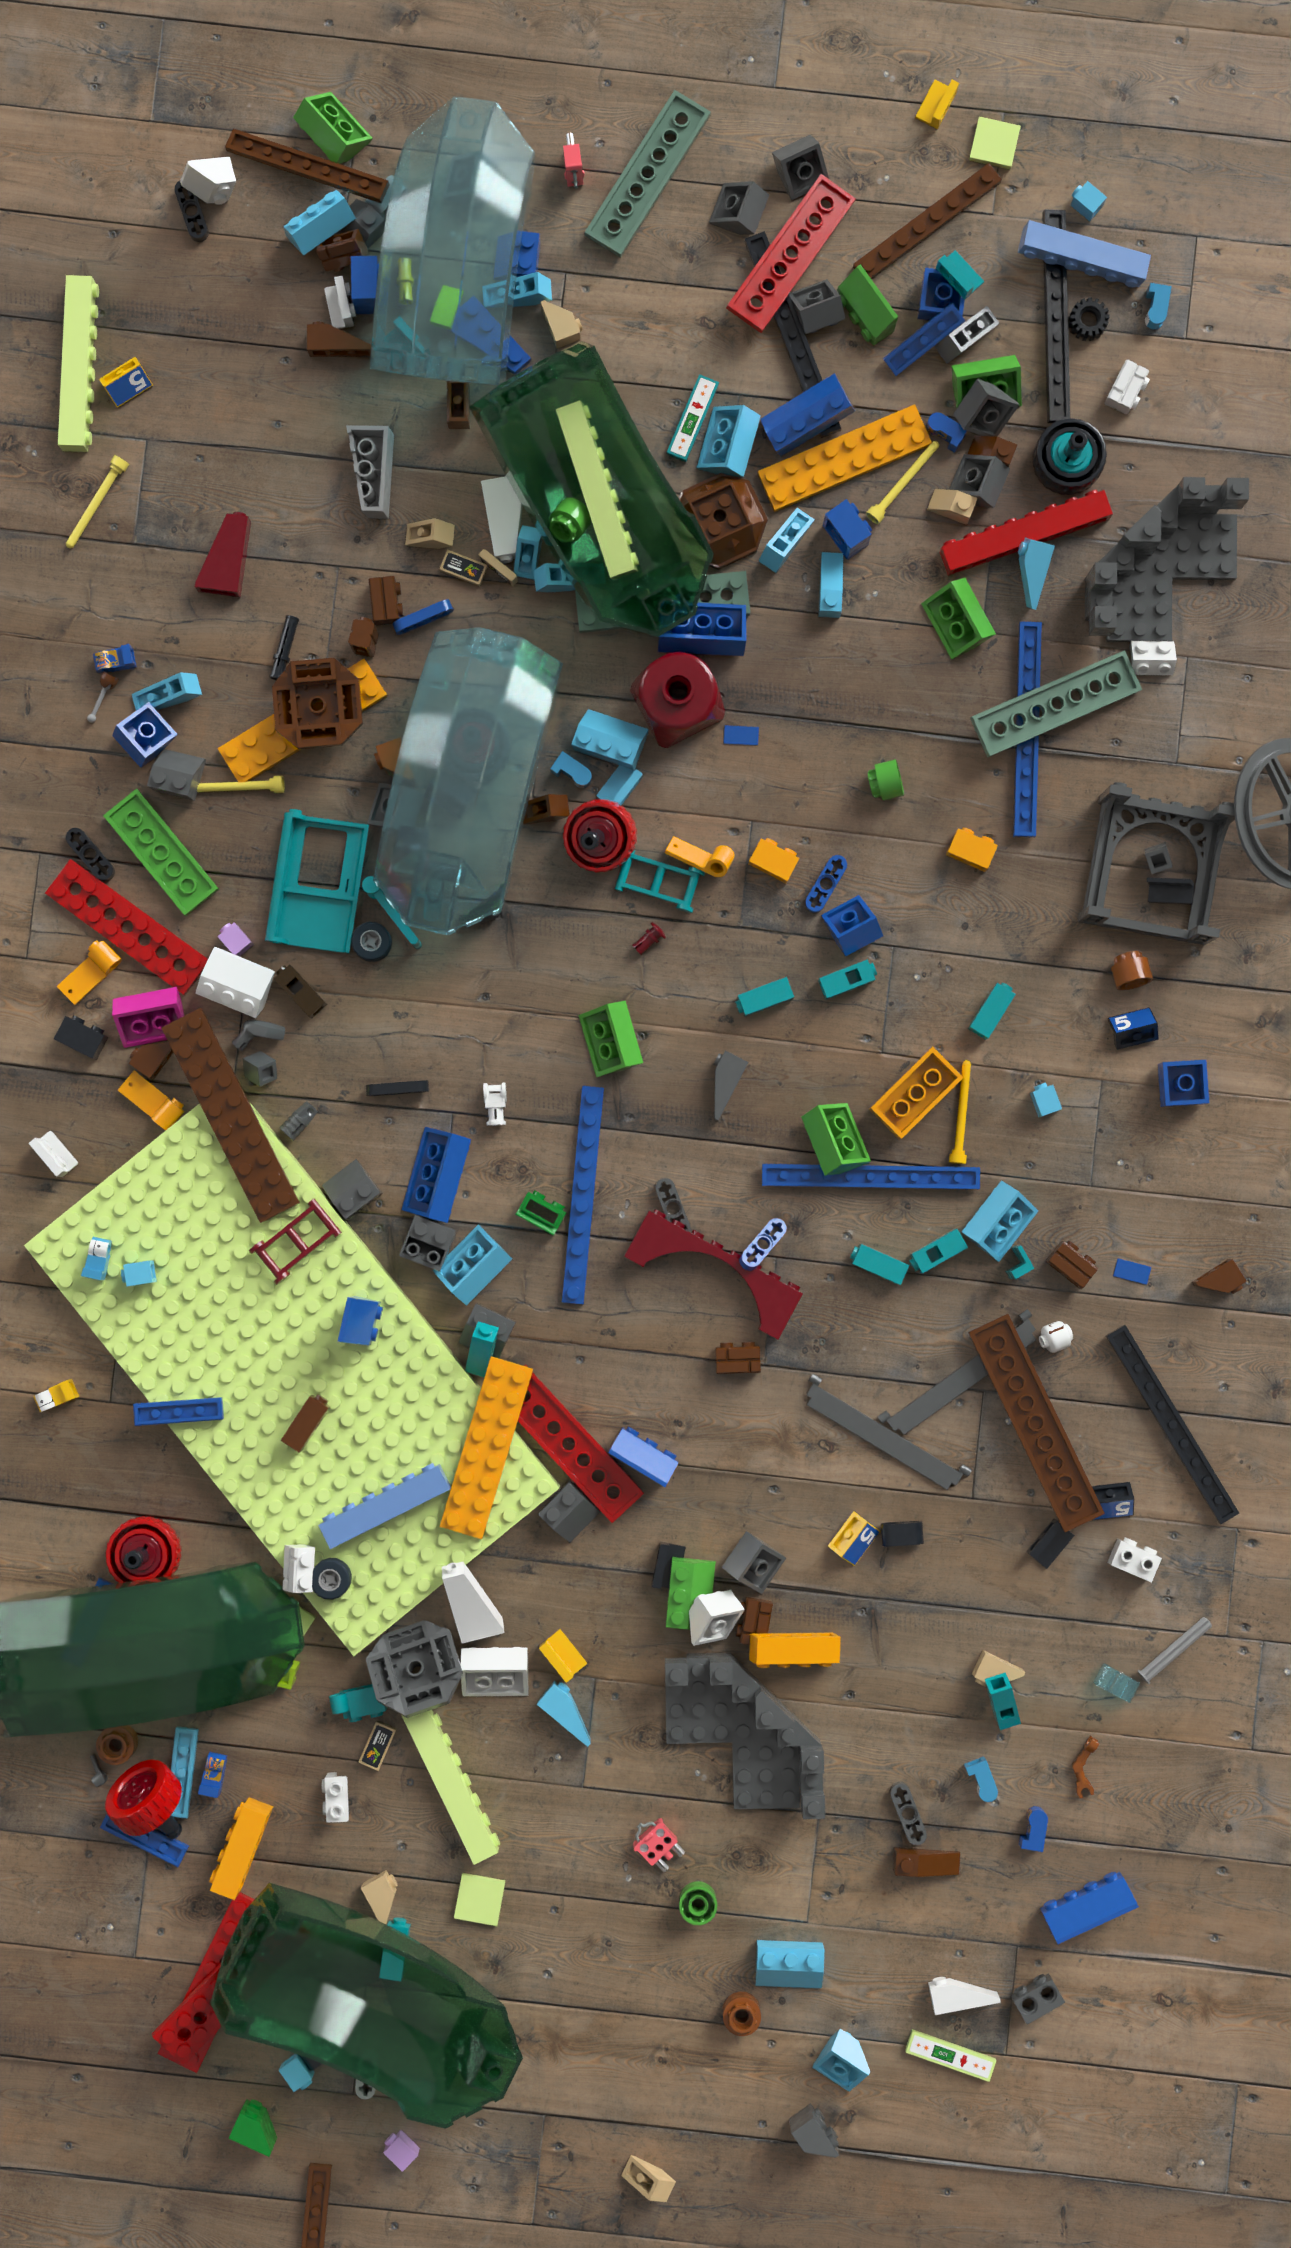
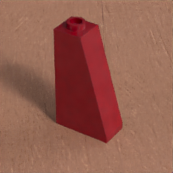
[194,512,251,598]

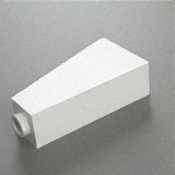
[481,473,525,564]
[442,1562,504,1643]

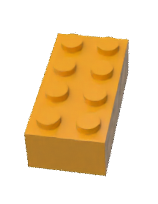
[869,1047,964,1140]
[209,1797,273,1900]

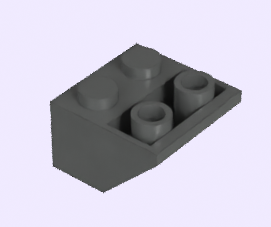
[399,1215,457,1271]
[789,2103,839,2158]

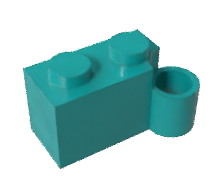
[329,1684,387,1722]

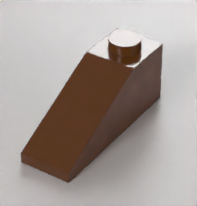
[307,321,374,357]
[893,1847,960,1877]

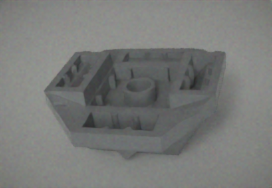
[366,1620,463,1718]

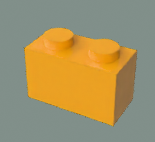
[946,827,998,872]
[748,838,799,884]

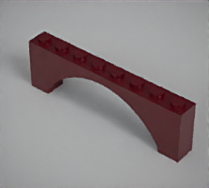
[624,1209,803,1340]

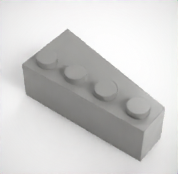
[346,425,394,519]

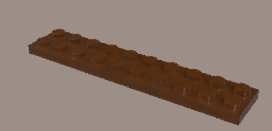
[162,1008,300,1223]
[968,1314,1105,1532]

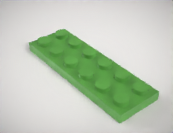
[103,789,219,916]

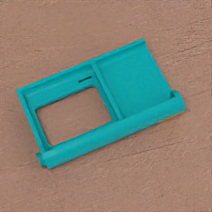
[265,809,369,953]

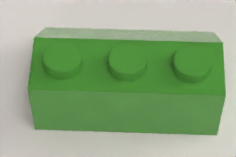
[293,92,373,164]
[837,264,898,346]
[952,355,1022,408]
[921,578,996,659]
[579,1001,643,1077]
[801,1103,871,1176]
[666,1557,716,1629]

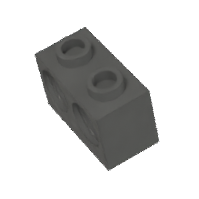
[1011,1973,1065,2025]

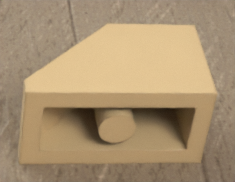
[541,300,583,348]
[927,489,977,525]
[405,518,455,549]
[972,1650,1025,1687]
[361,1870,397,1927]
[621,2155,676,2202]

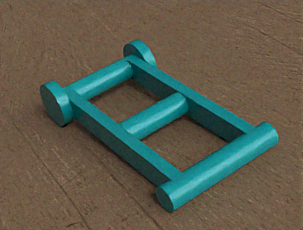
[615,850,705,913]
[362,876,422,949]

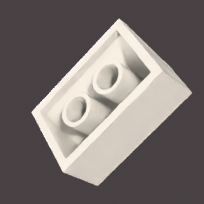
[195,947,275,1018]
[461,1647,528,1696]

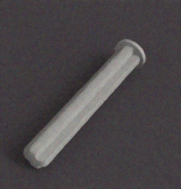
[1137,1617,1212,1684]

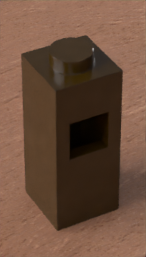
[274,964,328,1019]

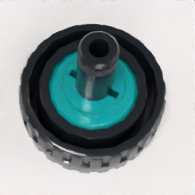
[1032,418,1107,495]

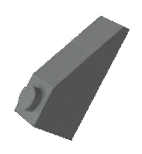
[934,306,999,364]
[713,1050,749,1121]

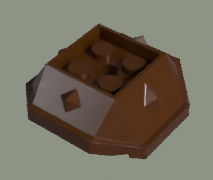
[671,473,768,570]
[272,658,363,749]

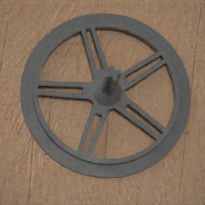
[1234,738,1291,889]

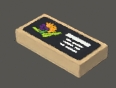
[440,549,488,587]
[479,549,518,587]
[359,1721,397,1771]

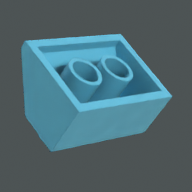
[284,190,356,255]
[697,405,761,477]
[571,709,649,770]
[962,1180,1038,1262]
[433,1224,512,1306]
[755,1940,825,1988]

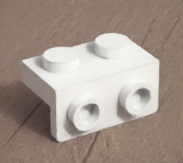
[324,276,356,329]
[1130,641,1177,675]
[322,1772,349,1823]

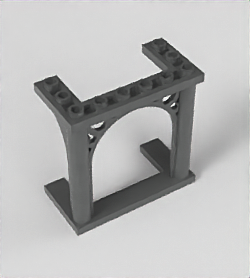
[1077,782,1235,945]

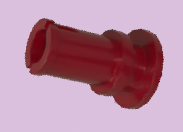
[632,922,666,955]

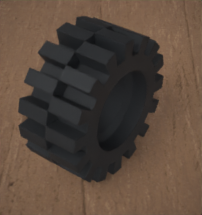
[1068,297,1110,341]

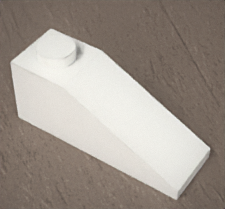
[928,1977,1001,2015]

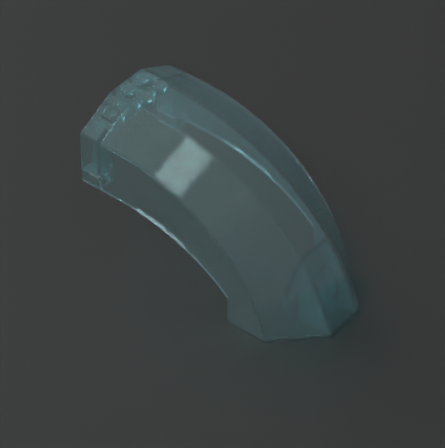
[370,96,535,385]
[373,627,563,935]

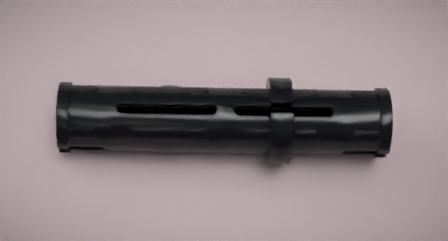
[269,615,299,680]

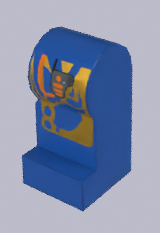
[926,412,967,453]
[93,644,137,673]
[198,1752,227,1798]
[1019,1806,1048,1852]

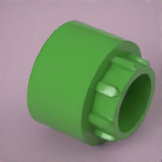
[549,498,592,542]
[868,759,904,801]
[679,1881,717,1925]

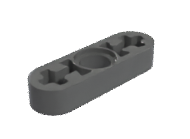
[655,1178,691,1232]
[890,1782,927,1845]

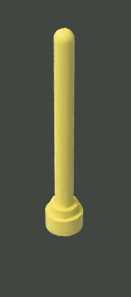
[866,441,939,524]
[66,455,129,548]
[197,776,285,793]

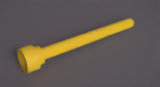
[949,1060,971,1164]

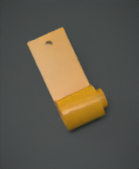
[665,836,735,877]
[57,941,122,1005]
[118,1070,185,1130]

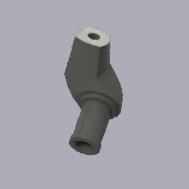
[232,1020,285,1051]

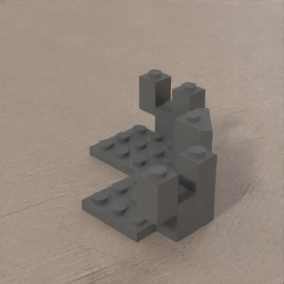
[1085,477,1249,642]
[665,1653,825,1819]

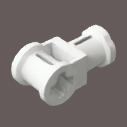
[483,1082,507,1126]

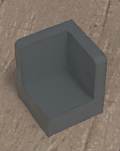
[243,1051,278,1086]

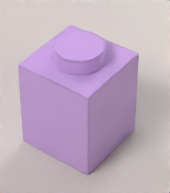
[218,923,254,957]
[383,2130,420,2172]

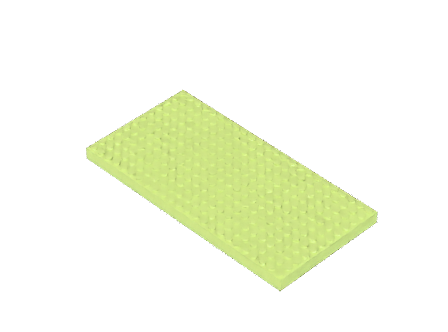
[24,1100,560,1656]

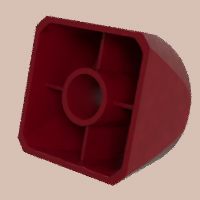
[630,652,725,748]

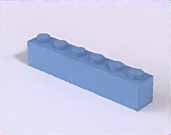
[1018,220,1151,287]
[318,1463,451,1549]

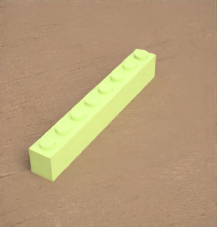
[58,275,99,452]
[556,400,639,580]
[401,1710,500,1865]

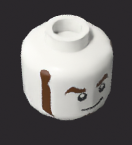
[1039,1321,1073,1353]

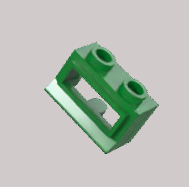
[515,1190,567,1236]

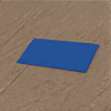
[724,725,759,745]
[1113,1258,1151,1285]

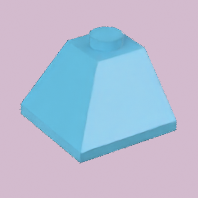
[812,2029,870,2092]

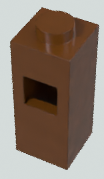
[281,1394,331,1453]

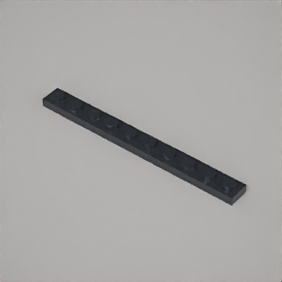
[1042,209,1071,423]
[744,231,841,438]
[1106,1325,1239,1524]

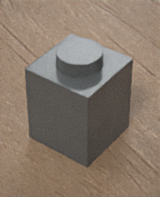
[1144,842,1173,874]

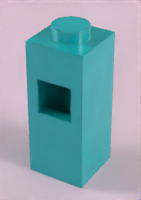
[818,959,877,1000]
[735,977,794,1017]
[968,982,1016,1040]
[909,1228,968,1273]
[850,1244,909,1285]
[465,1321,499,1378]
[985,1672,1021,1730]
[379,1917,411,1982]

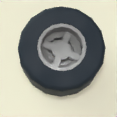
[351,922,392,962]
[312,1558,352,1600]

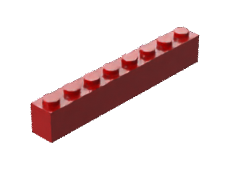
[940,490,1113,576]

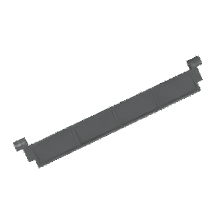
[877,1309,1036,1435]
[806,1374,972,1490]

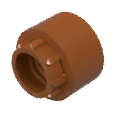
[1111,951,1153,990]
[96,1723,138,1765]
[723,1991,761,2036]

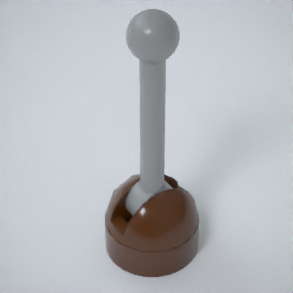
[87,672,119,723]

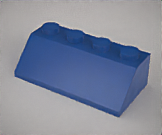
[760,373,855,457]
[658,601,746,656]
[402,1127,471,1223]
[1040,1872,1139,1944]

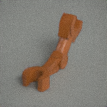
[1072,1735,1099,1799]

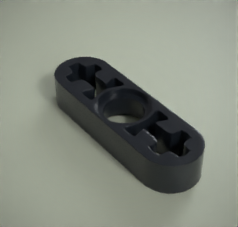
[174,180,209,242]
[66,828,115,881]
[366,1080,429,1096]

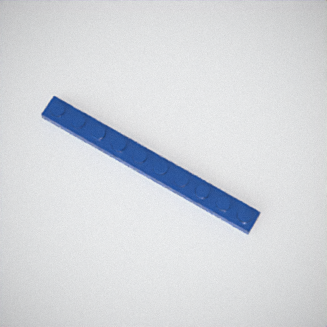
[1013,622,1042,838]
[562,1086,604,1304]
[762,1164,980,1189]

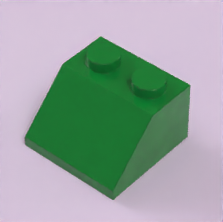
[228,2099,277,2157]

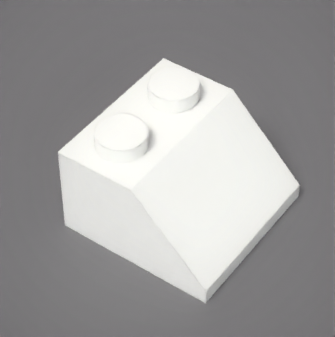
[180,157,236,205]
[689,1590,745,1646]

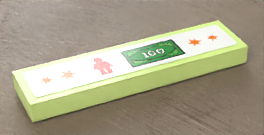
[905,2029,996,2082]

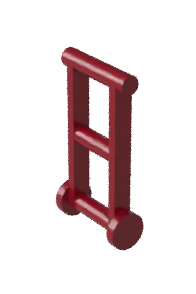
[249,1198,342,1285]

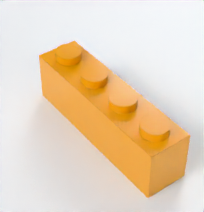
[749,1632,841,1668]

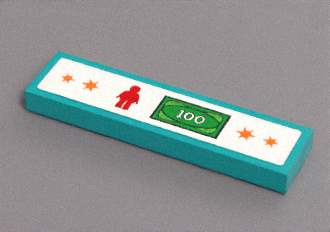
[667,374,719,462]

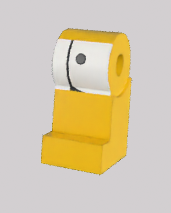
[33,1379,80,1412]

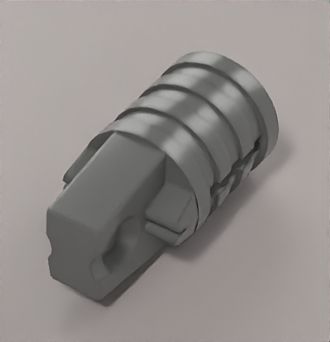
[279,1101,318,1141]

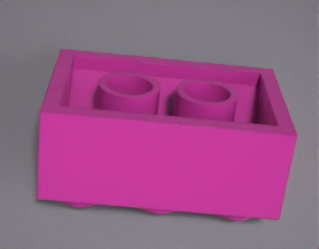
[112,987,185,1048]

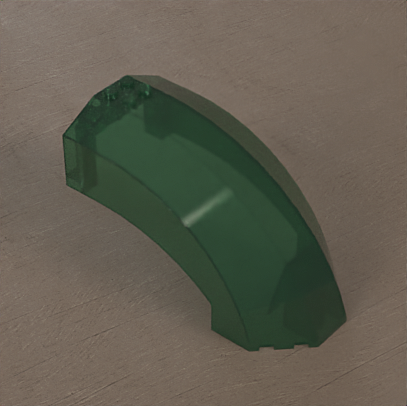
[469,341,714,637]
[0,1562,305,1737]
[210,1882,523,2129]

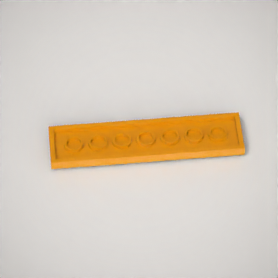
[757,404,932,512]
[217,658,387,782]
[440,1356,533,1539]

